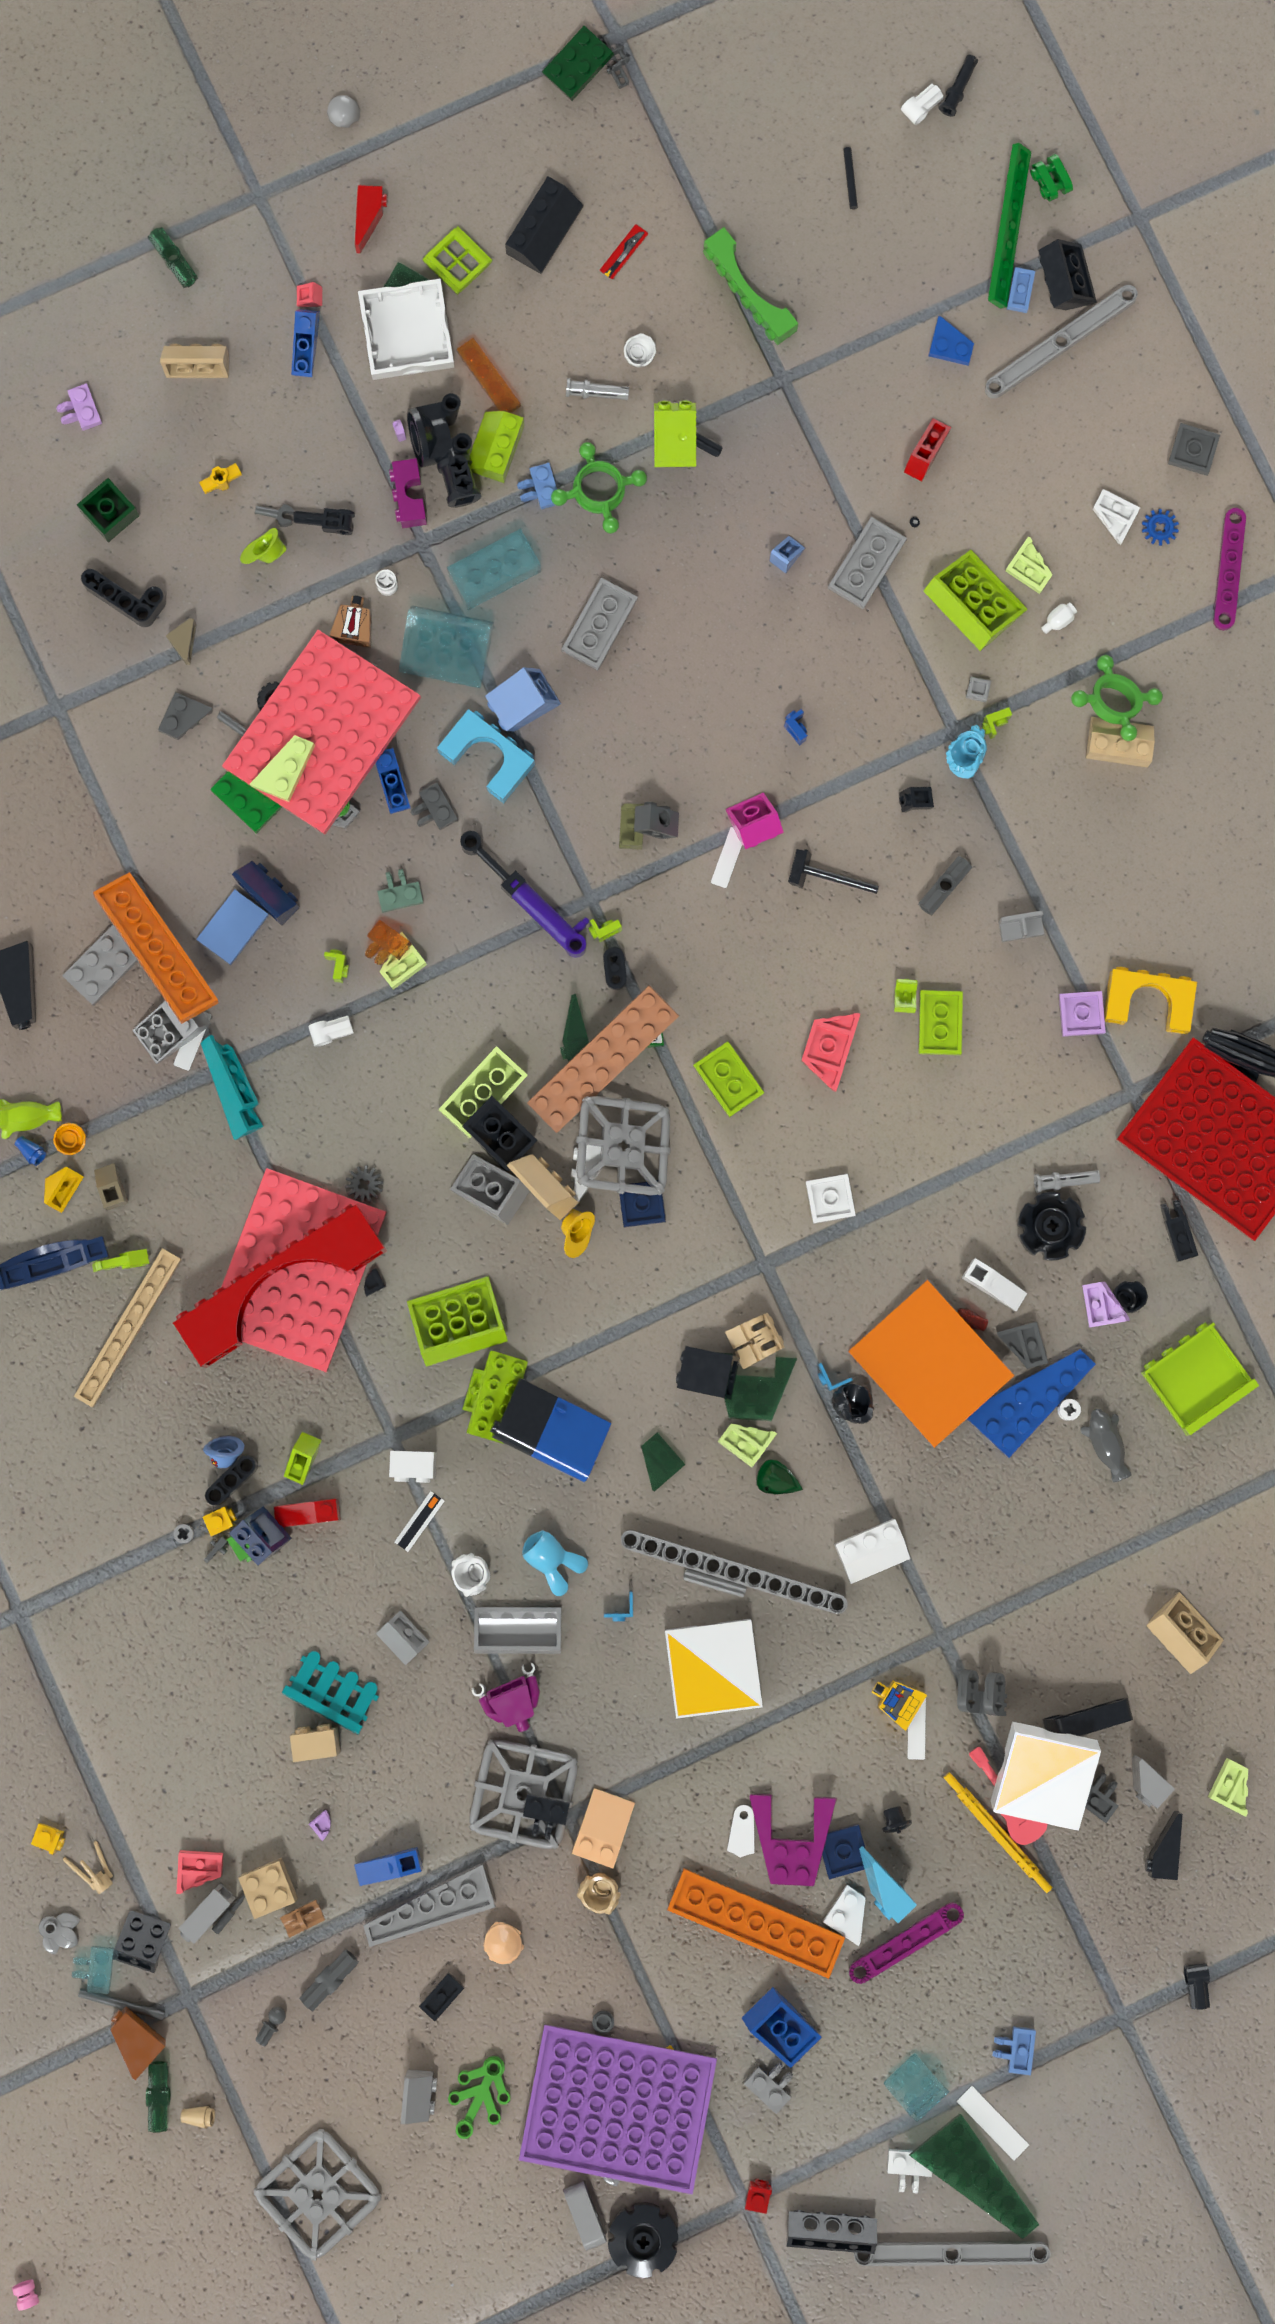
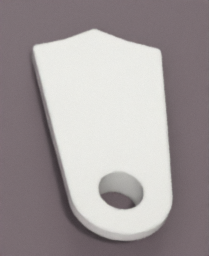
[727,1805,754,1858]

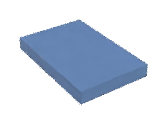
[196,889,269,965]

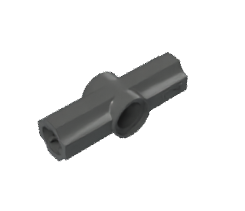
[918,856,973,916]
[299,1949,359,2012]

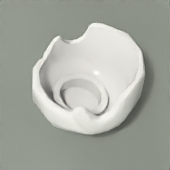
[624,333,656,367]

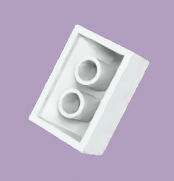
[834,1519,910,1584]

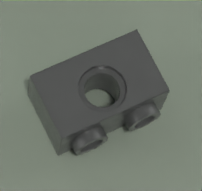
[634,802,679,839]

